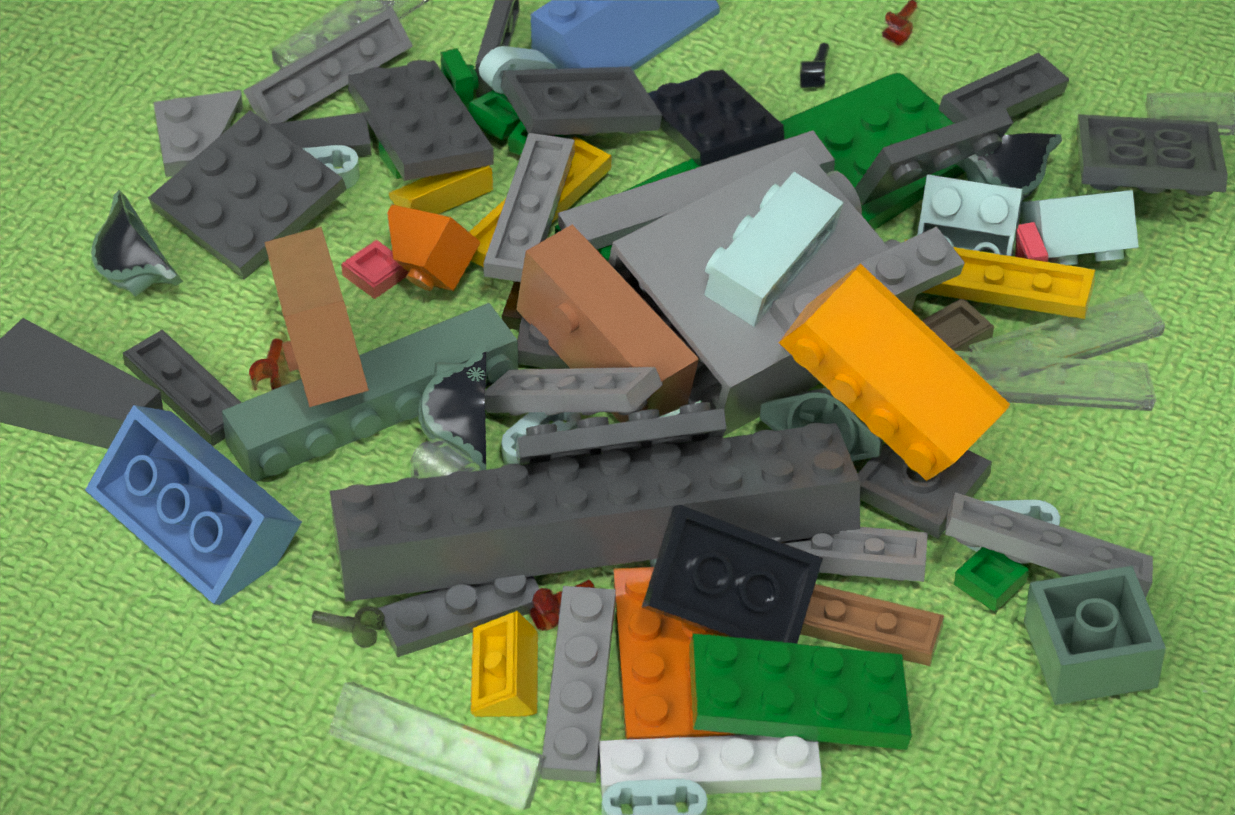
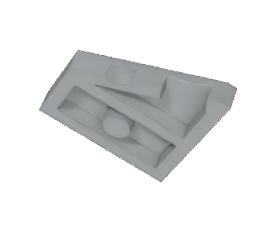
[153,90,243,177]

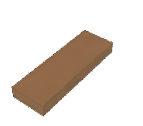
[800,584,944,666]

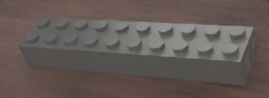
[330,423,860,602]

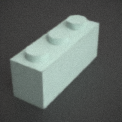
[704,172,844,327]

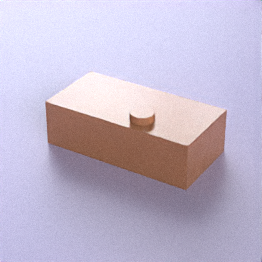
[516,224,699,423]
[264,227,369,407]

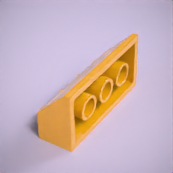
[778,263,1010,481]

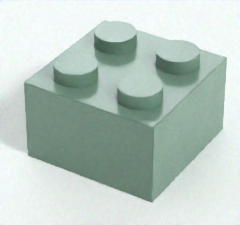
[1024,566,1166,705]

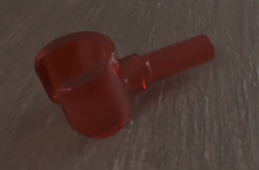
[882,0,918,46]
[249,339,283,390]
[530,579,595,631]

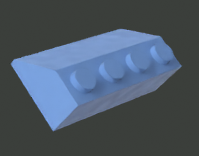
[531,0,720,71]
[85,405,302,605]

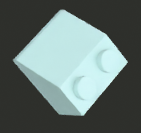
[1020,190,1139,265]

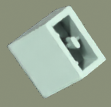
[917,175,1024,256]

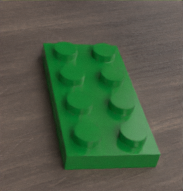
[689,633,912,750]

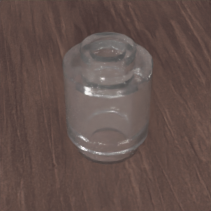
[410,438,481,479]

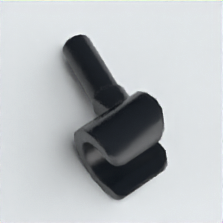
[800,43,830,88]

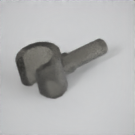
[311,606,385,648]

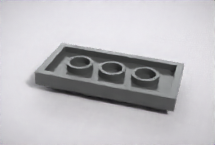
[348,60,494,181]
[516,402,727,465]

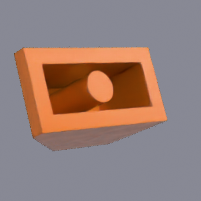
[387,205,481,291]

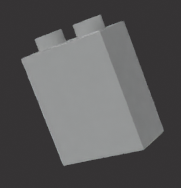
[608,146,917,437]

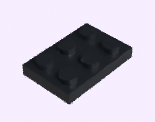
[648,69,785,167]
[642,505,823,644]

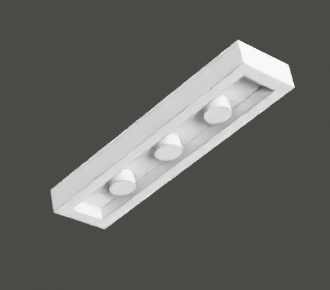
[599,735,822,798]

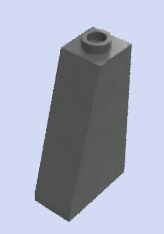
[0,317,163,449]

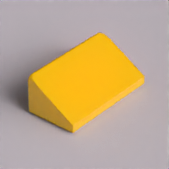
[389,166,493,214]
[471,611,538,717]

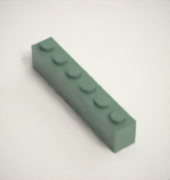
[222,303,518,482]

